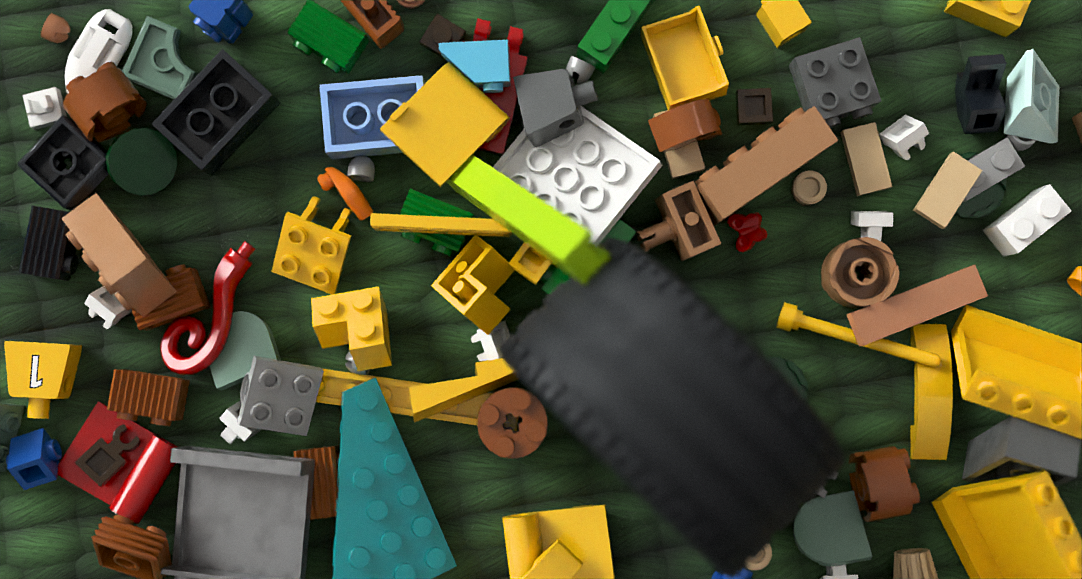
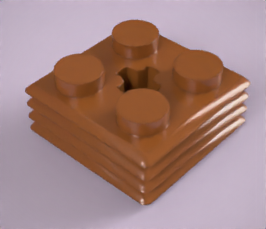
[91,515,172,579]

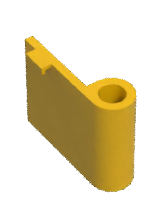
[380,62,510,187]
[502,504,615,579]

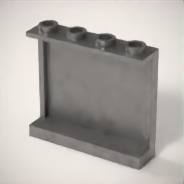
[161,446,315,579]

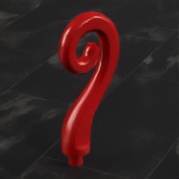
[160,241,255,375]

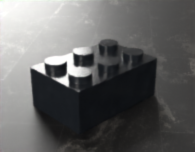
[152,49,280,176]

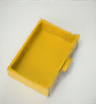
[641,6,729,111]

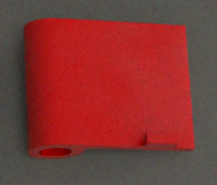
[58,401,178,524]

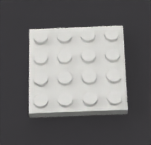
[493,106,662,245]

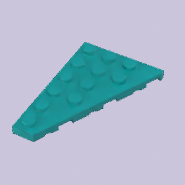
[332,378,457,579]

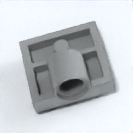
[237,356,324,436]

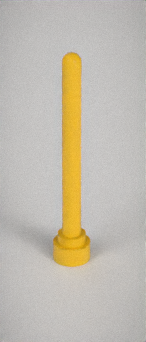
[776,302,941,367]

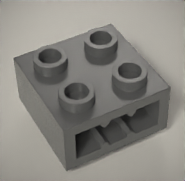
[789,37,882,128]

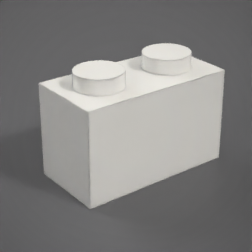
[982,184,1071,257]

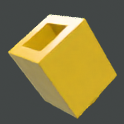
[756,0,812,48]

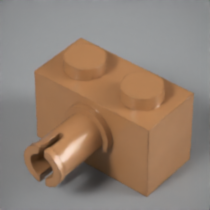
[636,181,721,261]

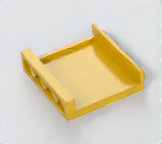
[951,305,1082,439]
[932,470,1082,579]

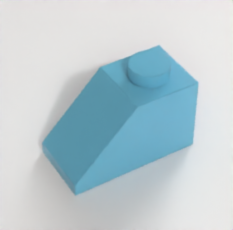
[439,40,511,93]

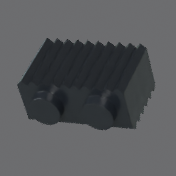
[19,206,78,281]

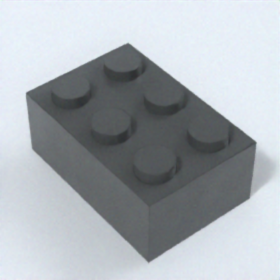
[962,416,1082,487]

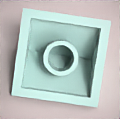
[1004,49,1060,144]

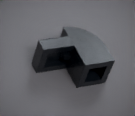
[955,54,1007,134]

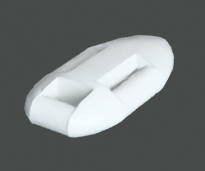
[65,9,132,93]

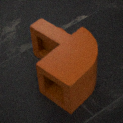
[648,98,722,152]

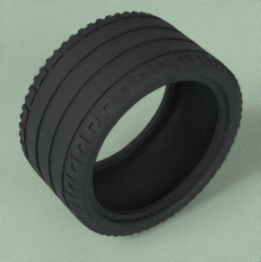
[499,237,845,578]

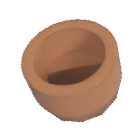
[41,13,71,43]

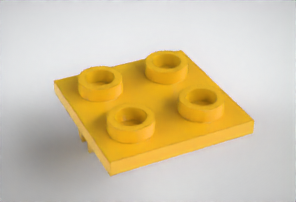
[271,196,352,295]

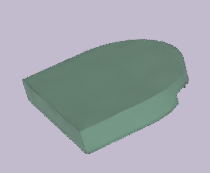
[208,311,281,391]
[793,490,873,567]

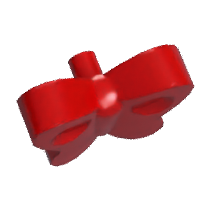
[728,212,768,252]

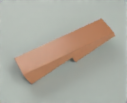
[846,265,988,347]

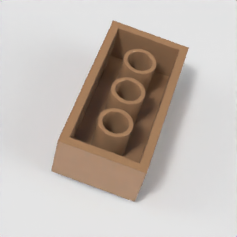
[695,106,838,226]

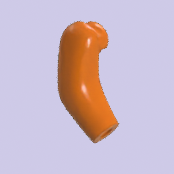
[317,167,374,220]

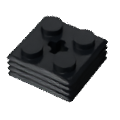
[18,116,109,211]

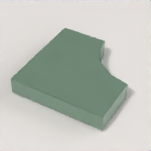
[122,16,198,100]

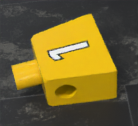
[4,341,82,419]

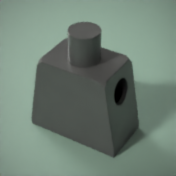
[513,69,599,147]

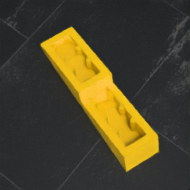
[409,358,520,423]

